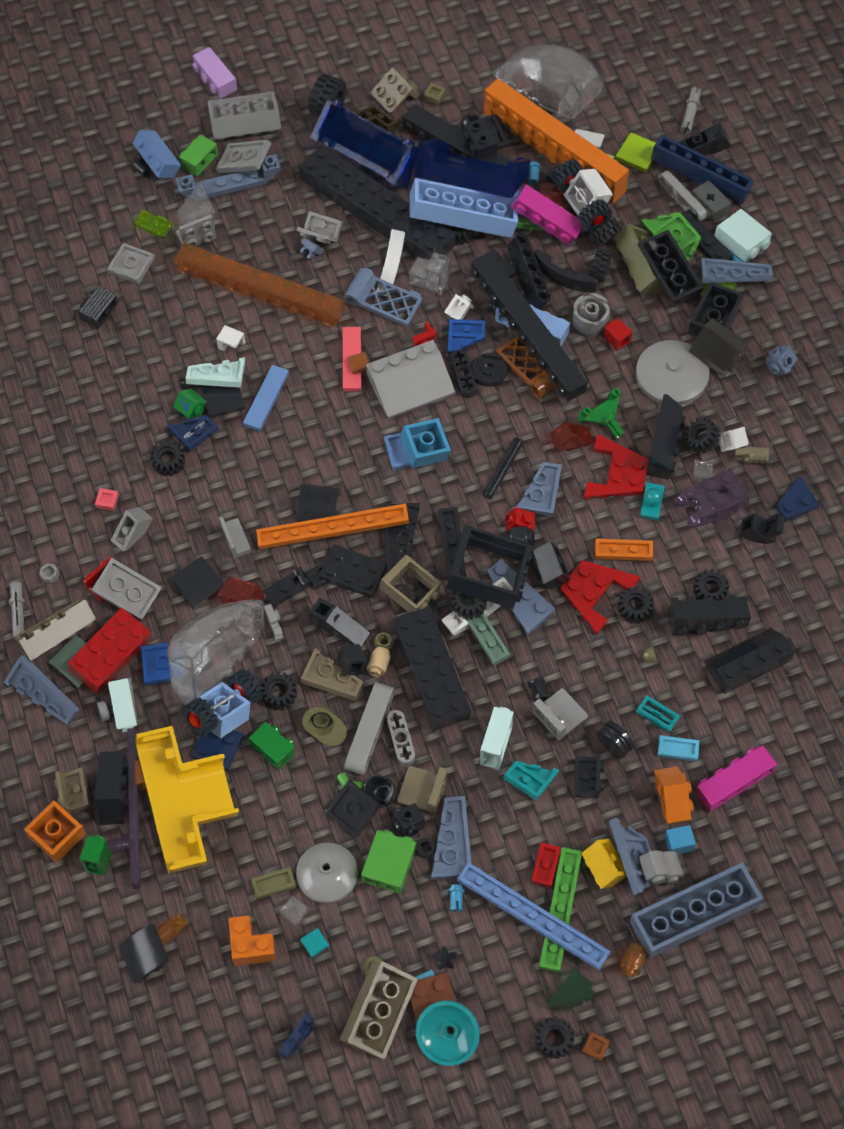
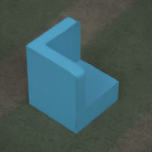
[664,825,696,854]

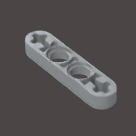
[658,171,707,222]

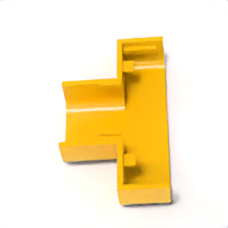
[136,726,239,874]

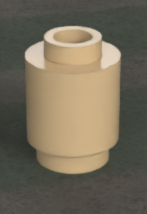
[366,647,390,677]

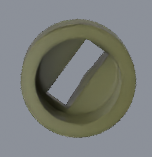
[642,646,657,663]

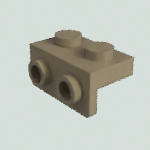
[54,767,92,814]

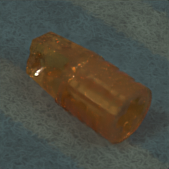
[157,913,188,946]

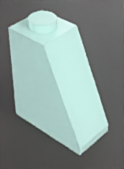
[108,678,138,732]

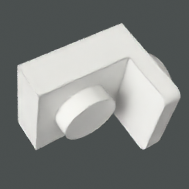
[445,294,474,320]

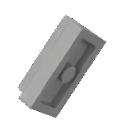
[219,516,251,558]

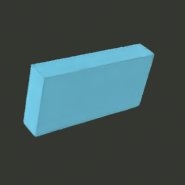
[657,735,700,762]

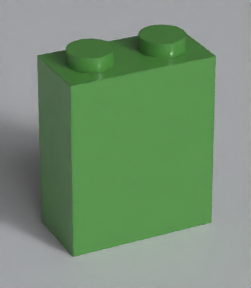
[361,830,417,894]

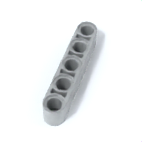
[344,682,395,775]

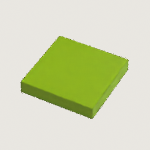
[615,133,656,173]

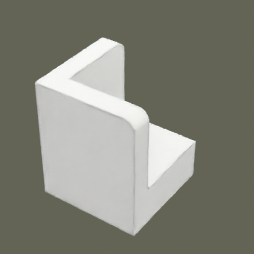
[216,325,245,351]
[718,427,749,452]

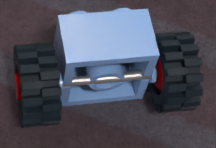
[181,669,262,738]

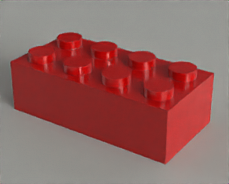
[68,608,151,695]

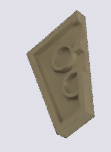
[301,648,363,701]

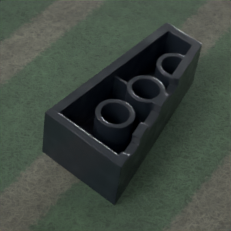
[667,597,751,636]

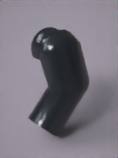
[133,153,149,177]

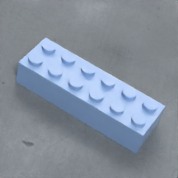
[410,178,518,238]

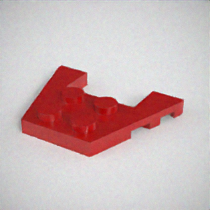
[584,434,649,500]
[560,560,640,635]

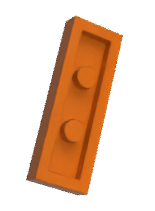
[595,539,653,561]

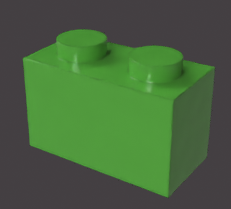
[179,134,218,177]

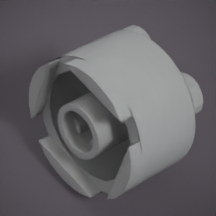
[572,293,610,337]

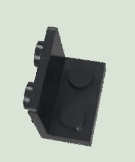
[297,484,341,522]

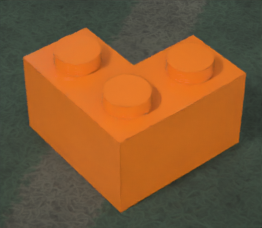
[654,766,694,824]
[229,915,276,966]

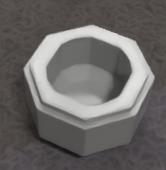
[39,564,59,583]

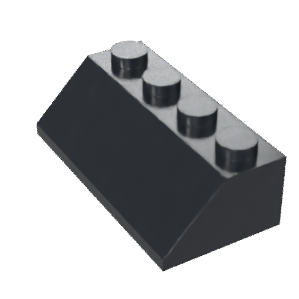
[637,229,704,304]
[646,394,686,480]
[704,628,795,694]

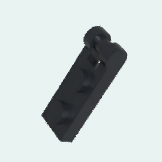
[256,567,312,608]

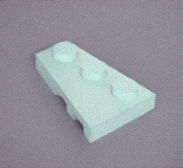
[186,358,245,388]

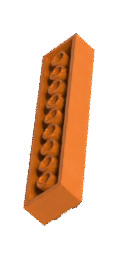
[484,78,629,204]

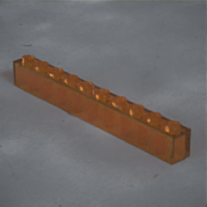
[174,243,345,327]

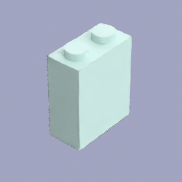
[715,209,772,262]

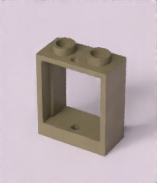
[379,555,442,613]

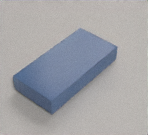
[384,433,411,471]

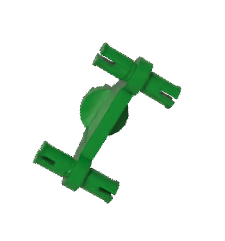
[578,388,625,438]

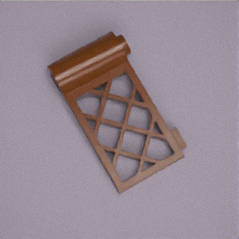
[496,336,557,399]

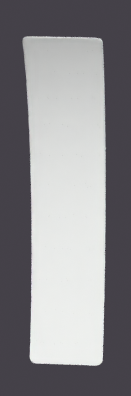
[376,229,405,296]

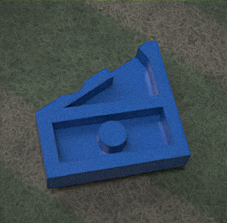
[448,319,485,354]

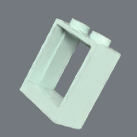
[480,707,514,770]

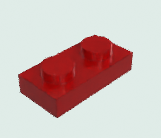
[531,842,561,888]

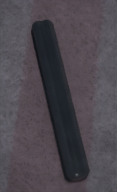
[483,437,523,500]

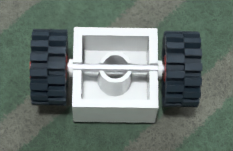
[551,159,613,232]

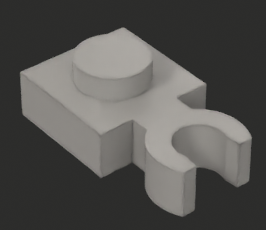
[264,604,283,641]

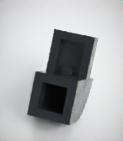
[740,513,785,544]

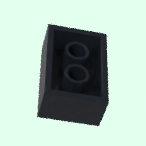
[688,281,744,347]

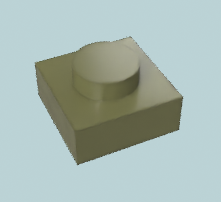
[423,83,446,105]

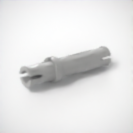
[680,87,702,134]
[9,582,25,639]

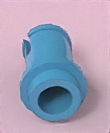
[528,162,541,185]
[448,885,465,912]

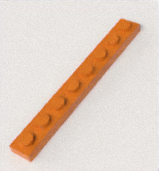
[256,503,409,549]

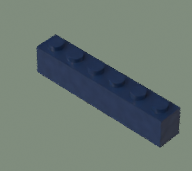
[651,135,754,205]

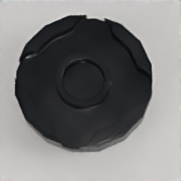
[472,353,507,387]

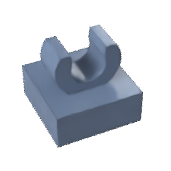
[300,237,324,260]

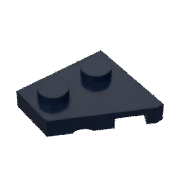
[280,1012,315,1061]

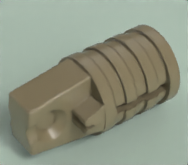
[735,446,769,464]

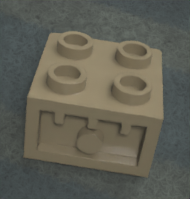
[397,766,448,814]

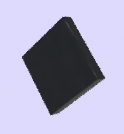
[325,780,381,837]

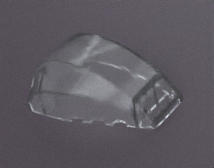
[493,43,605,119]
[167,600,265,705]

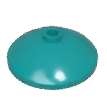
[416,1000,480,1066]

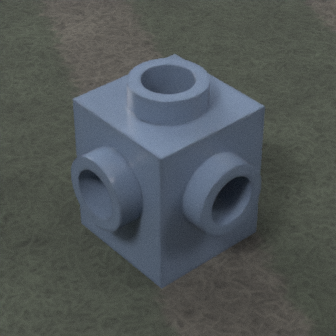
[765,346,798,375]

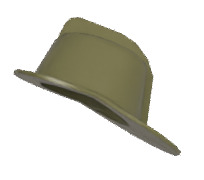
[302,706,347,746]

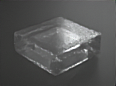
[693,460,713,482]
[280,896,309,926]

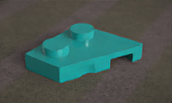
[503,761,559,801]

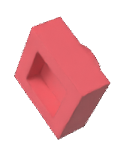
[95,488,119,511]

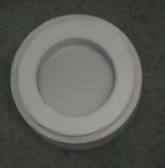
[97,701,110,722]

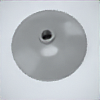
[296,843,358,903]

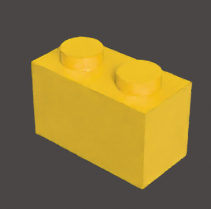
[581,839,627,889]

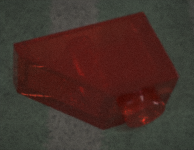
[550,421,595,452]

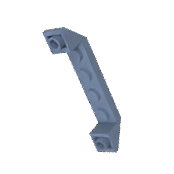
[175,154,281,200]

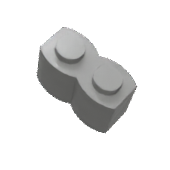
[639,851,684,885]

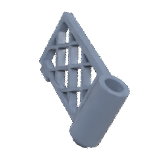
[343,268,423,327]

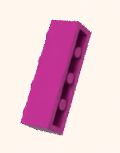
[511,184,583,245]
[695,745,777,813]

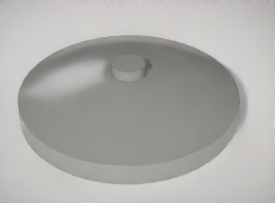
[636,340,709,405]

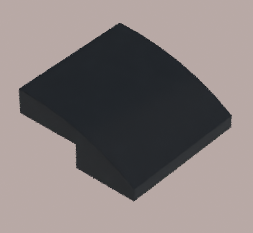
[201,385,245,418]
[170,556,225,608]
[119,924,169,984]

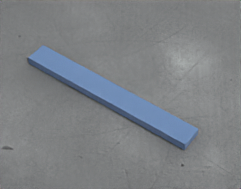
[457,862,611,970]

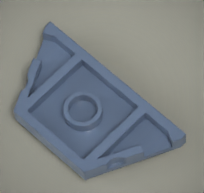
[609,818,652,895]

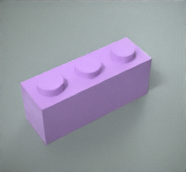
[192,47,237,99]

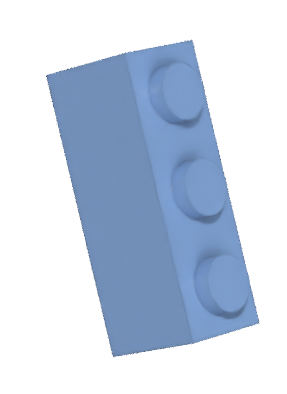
[132,130,181,178]

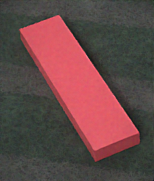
[343,327,361,392]

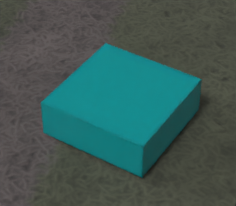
[300,928,329,958]

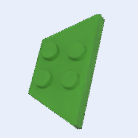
[641,212,701,262]

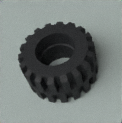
[308,73,347,121]

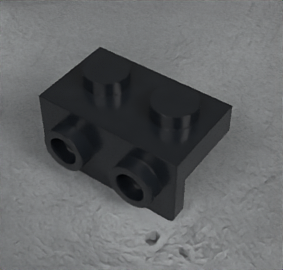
[574,753,604,798]

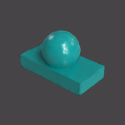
[640,482,665,521]

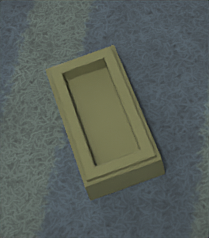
[251,867,296,900]

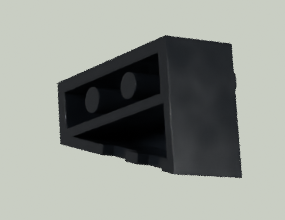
[94,751,129,825]

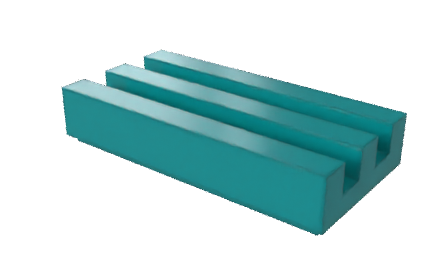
[636,695,680,734]

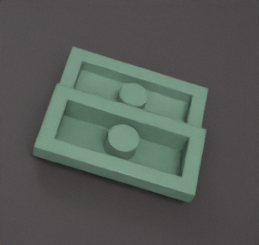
[48,635,86,688]

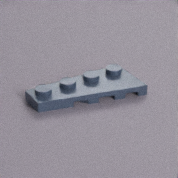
[700,258,773,283]
[487,559,555,636]
[3,655,79,724]

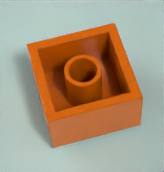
[24,800,86,863]

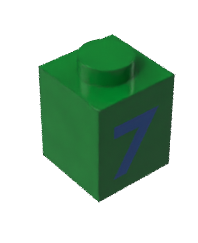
[173,389,206,419]

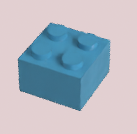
[400,418,451,468]

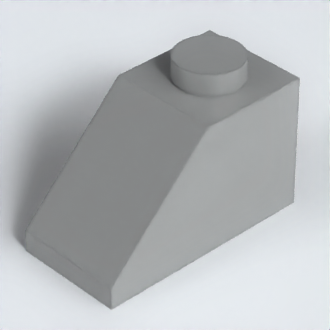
[110,507,153,552]

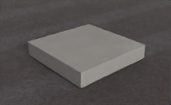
[107,243,155,284]

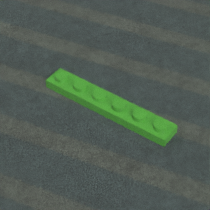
[539,847,582,973]

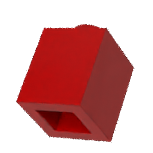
[603,318,632,351]

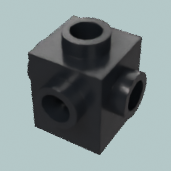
[392,803,425,837]

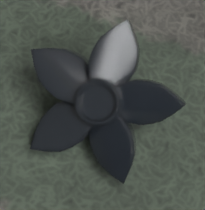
[432,946,457,970]

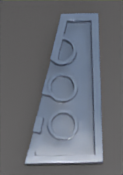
[431,796,472,880]

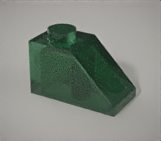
[548,969,595,1011]

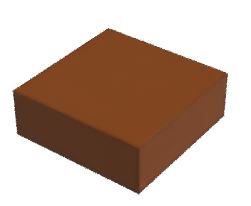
[347,352,369,375]
[581,1032,610,1062]

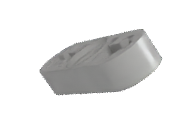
[387,710,415,766]

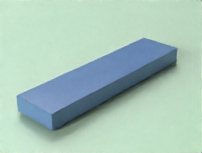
[243,365,289,432]

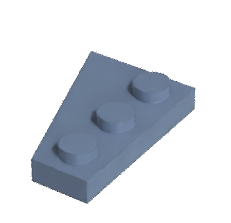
[516,462,562,517]

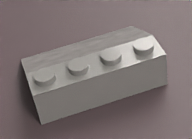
[207,91,281,140]
[366,340,455,419]

